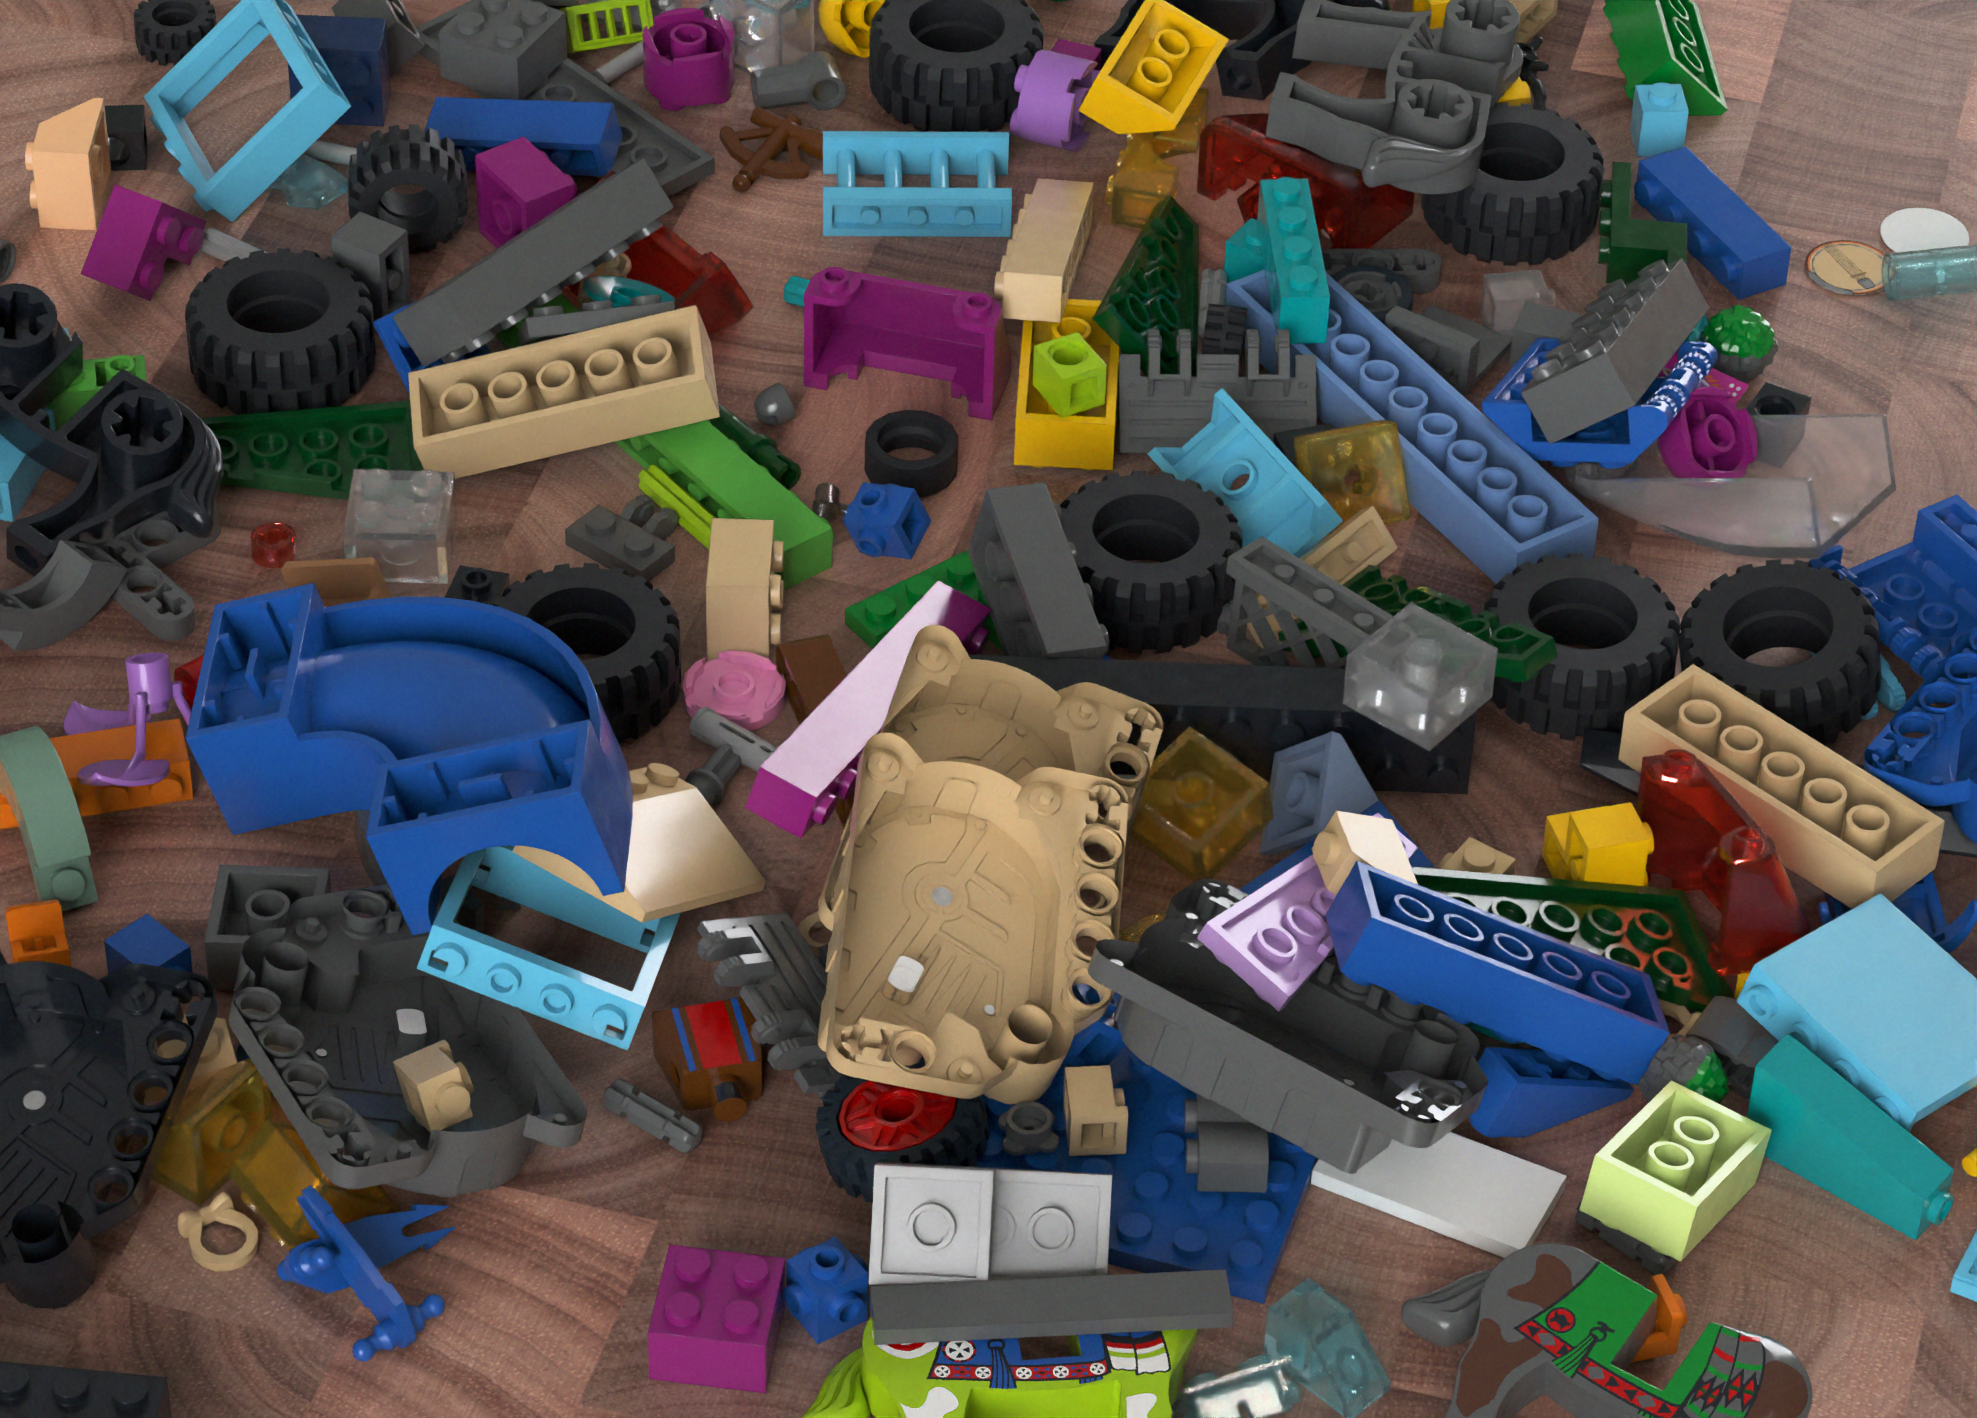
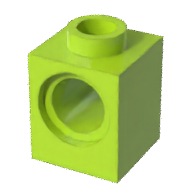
[1033,332,1107,418]

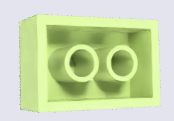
[1579,1080,1772,1262]

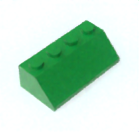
[1603,0,1728,116]

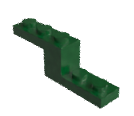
[1598,161,1687,284]

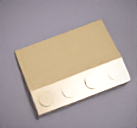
[513,763,766,923]

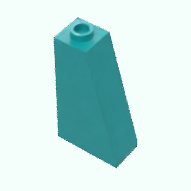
[1747,1034,1954,1240]

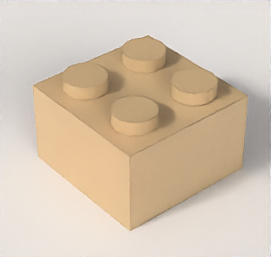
[706,518,784,662]

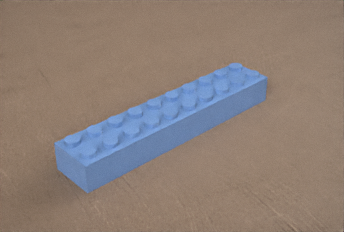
[1225,270,1599,584]

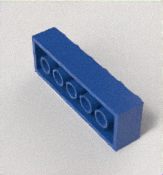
[1326,861,1670,1086]

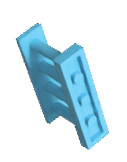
[823,131,1012,237]

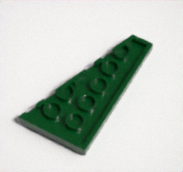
[1092,195,1199,377]
[201,401,427,510]
[1278,565,1558,682]
[1411,867,1735,1012]

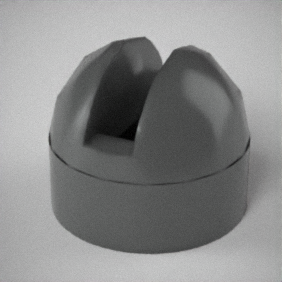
[754,383,795,426]

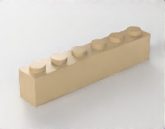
[994,178,1094,323]

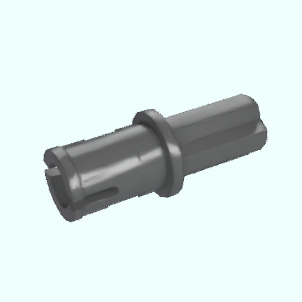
[685,745,741,806]

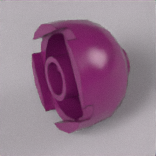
[1658,386,1758,489]

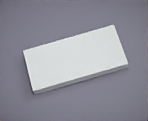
[1311,1132,1567,1258]

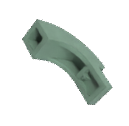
[0,725,99,911]

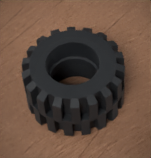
[348,124,468,254]

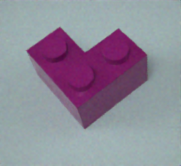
[81,184,207,301]

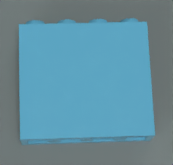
[1736,893,1977,1133]

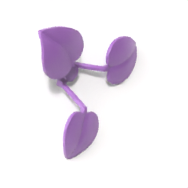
[64,653,192,787]

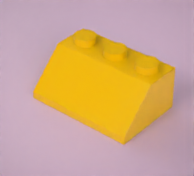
[1078,0,1229,134]

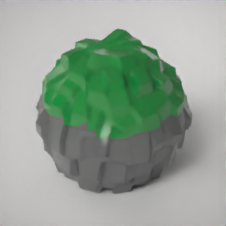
[1702,305,1779,383]
[1638,1035,1729,1104]

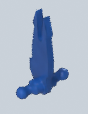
[296,1185,445,1362]
[277,1204,456,1294]

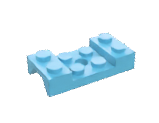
[1148,388,1343,558]

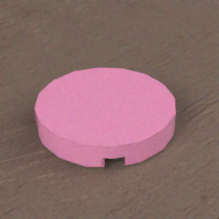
[682,650,786,731]

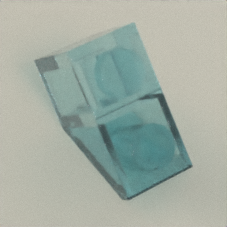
[1263,1278,1391,1418]

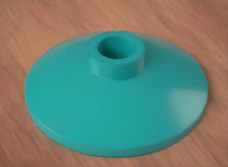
[583,275,678,310]

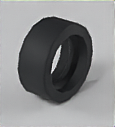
[864,410,958,498]

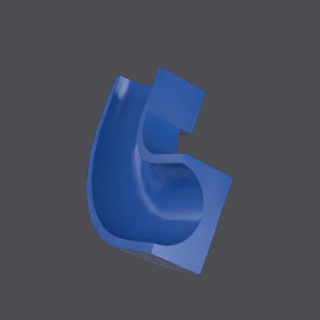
[186,583,633,936]

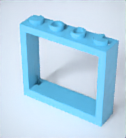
[144,0,351,222]
[417,845,681,1051]

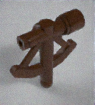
[719,106,823,192]

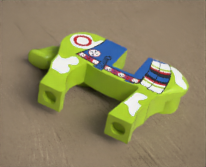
[801,1274,1198,1418]

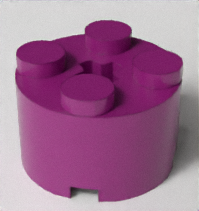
[642,8,735,111]

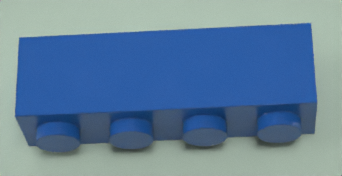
[424,97,623,176]
[1634,146,1791,300]

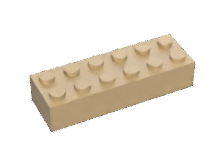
[408,305,720,484]
[1618,664,1945,909]

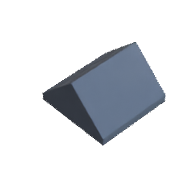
[1260,731,1379,856]

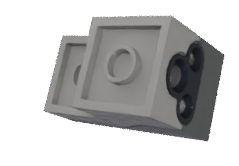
[868,1162,1112,1286]

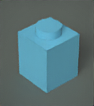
[1630,82,1689,157]

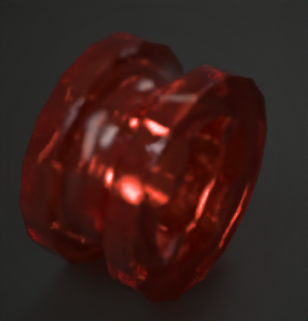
[250,522,297,568]

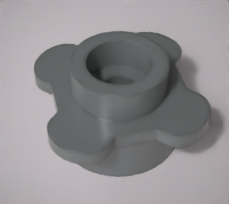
[998,1101,1059,1156]

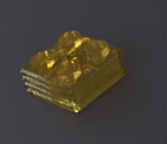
[1294,420,1411,536]

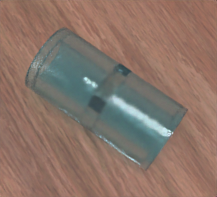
[1881,244,1977,301]

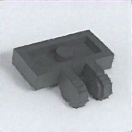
[565,494,679,581]

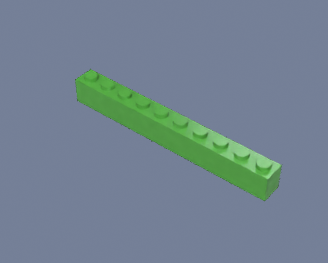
[495,293,834,590]

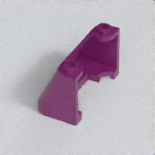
[804,267,1011,421]

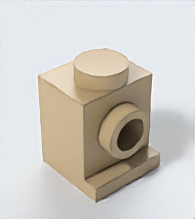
[393,1039,474,1133]
[1063,1065,1129,1156]

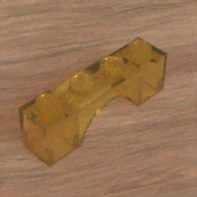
[1105,88,1209,229]

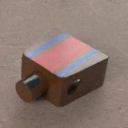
[652,997,762,1122]

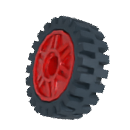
[815,1056,990,1203]

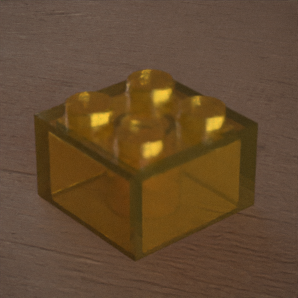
[1130,726,1274,883]

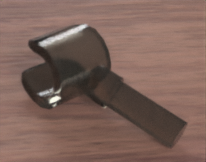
[812,483,849,523]

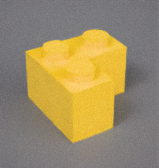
[1542,802,1654,887]

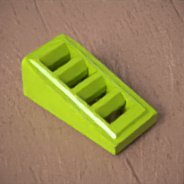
[560,0,654,53]

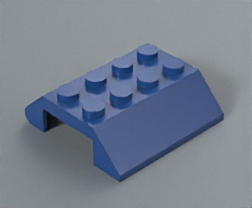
[1482,338,1718,469]
[1809,494,1977,681]

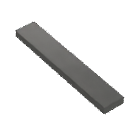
[870,1269,1234,1345]

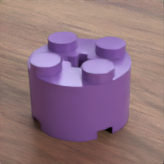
[1010,49,1100,152]

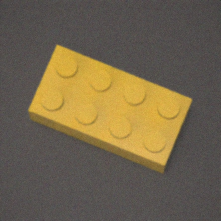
[1014,299,1120,470]

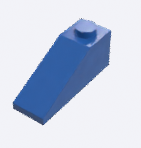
[1469,1047,1634,1138]

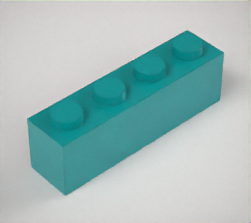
[1257,177,1330,344]

